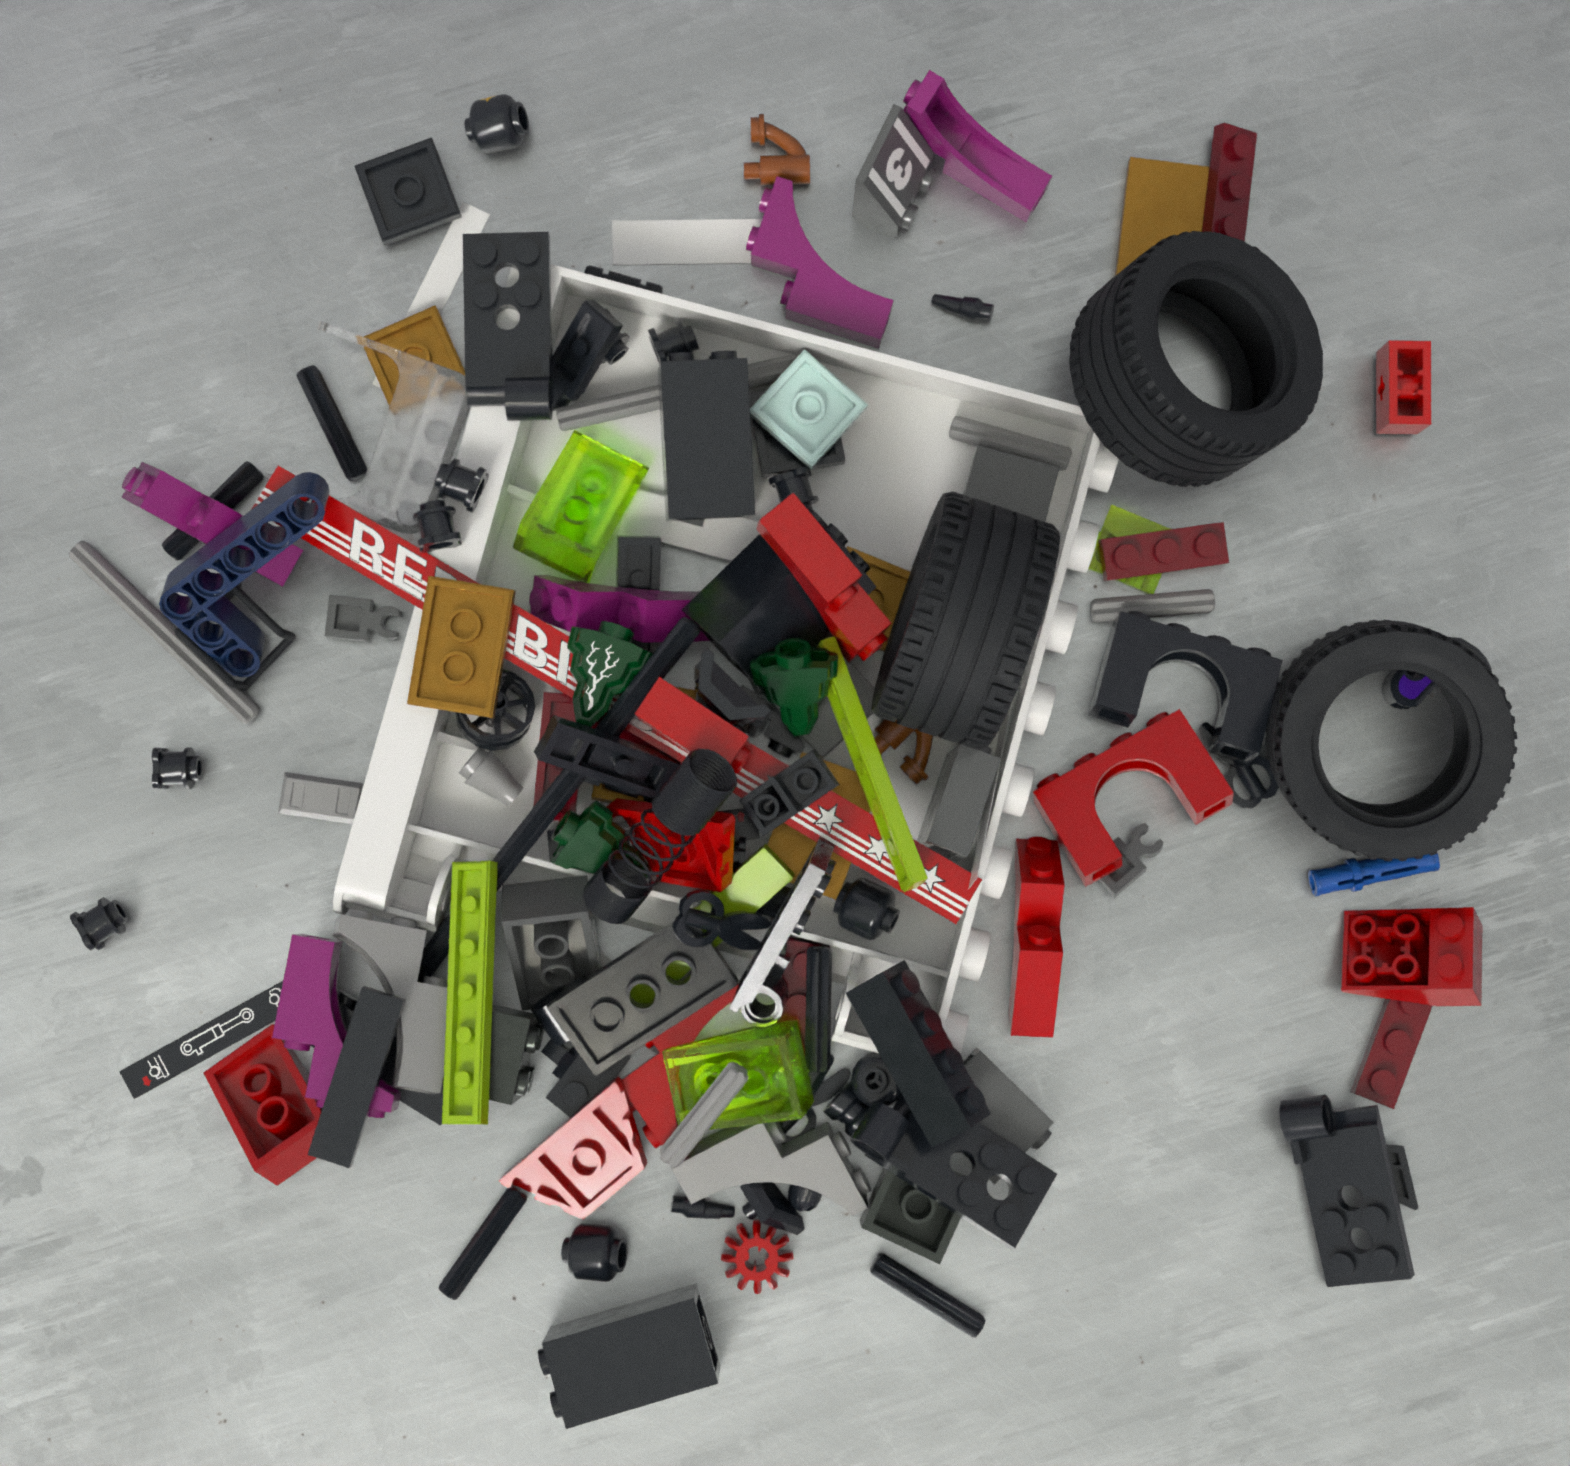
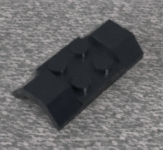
[694,648,771,738]

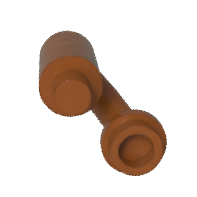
[744,114,810,185]
[874,719,933,785]

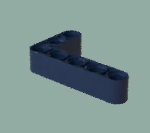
[159,472,330,677]

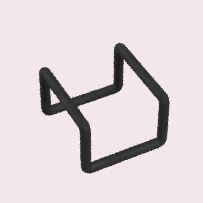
[175,583,295,690]

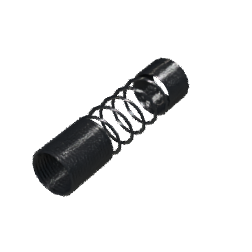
[583,748,737,924]

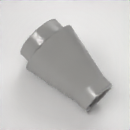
[459,748,524,807]

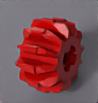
[721,1218,794,1294]

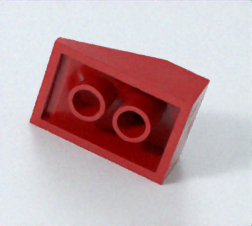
[203,1024,322,1186]

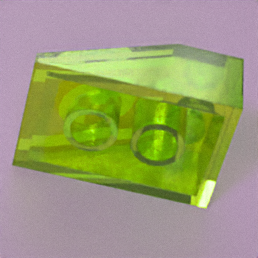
[513,430,649,583]
[662,1020,814,1130]

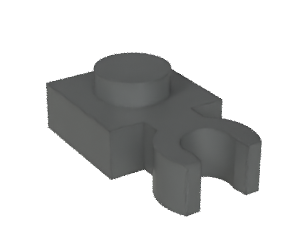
[324,595,402,642]
[1098,823,1164,898]

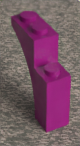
[903,70,1052,223]
[746,176,894,349]
[121,462,303,587]
[529,575,710,643]
[272,934,401,1118]

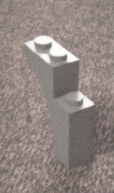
[332,909,447,1095]
[671,1109,871,1216]

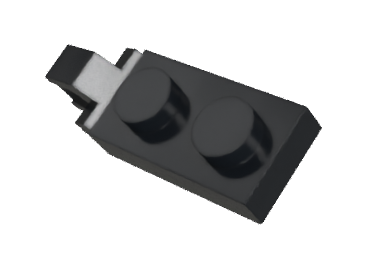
[552,300,623,411]

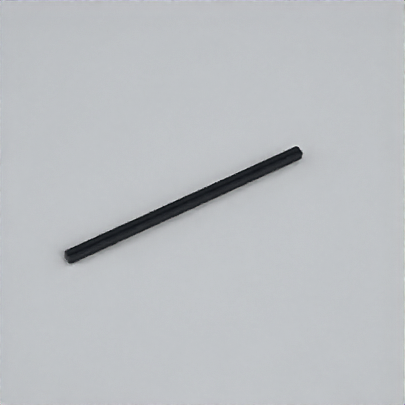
[417,617,700,983]

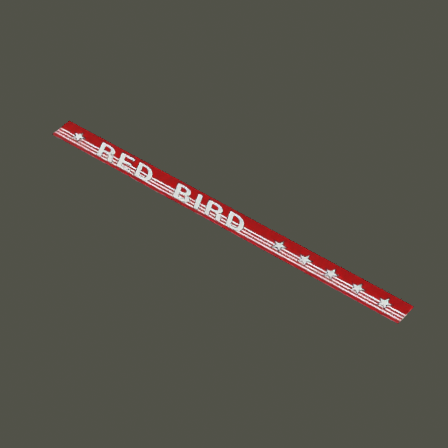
[252,465,982,924]

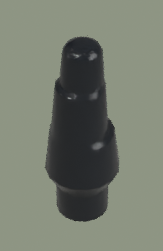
[931,294,994,321]
[671,1195,735,1219]

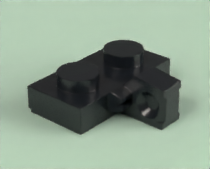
[541,1039,632,1117]

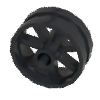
[455,669,536,751]

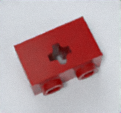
[1376,340,1431,434]

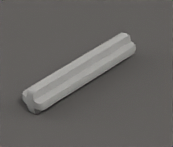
[949,416,1072,471]
[1090,589,1215,622]
[660,1062,749,1168]

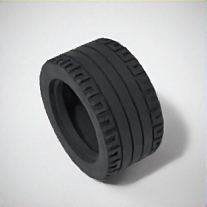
[1069,231,1323,487]
[871,491,1060,750]
[1265,619,1517,861]

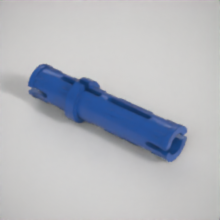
[1308,853,1440,897]

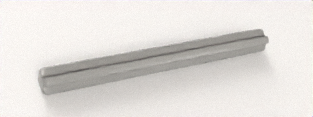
[556,354,797,431]
[69,541,260,724]

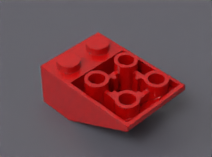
[1341,907,1483,1006]

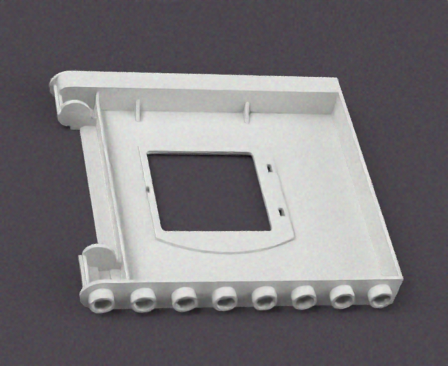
[333,264,1118,1053]

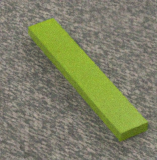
[817,636,928,892]
[630,843,795,1003]
[442,860,498,1125]

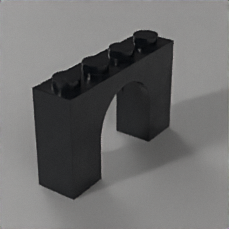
[1088,611,1283,764]

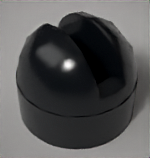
[788,1184,822,1212]

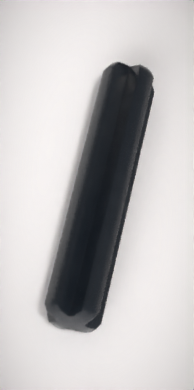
[297,365,368,482]
[162,461,264,561]
[805,946,832,1073]
[439,1186,527,1300]
[870,1253,986,1338]

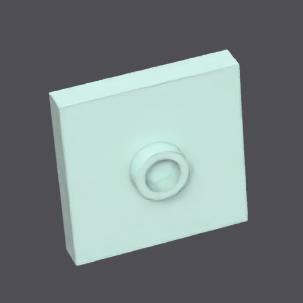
[750,349,868,469]

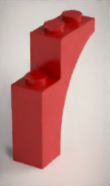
[756,493,892,663]
[1008,836,1065,1038]
[622,983,739,1149]

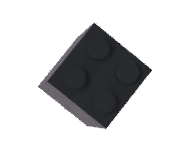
[658,351,755,521]
[682,508,876,694]
[538,1283,720,1429]

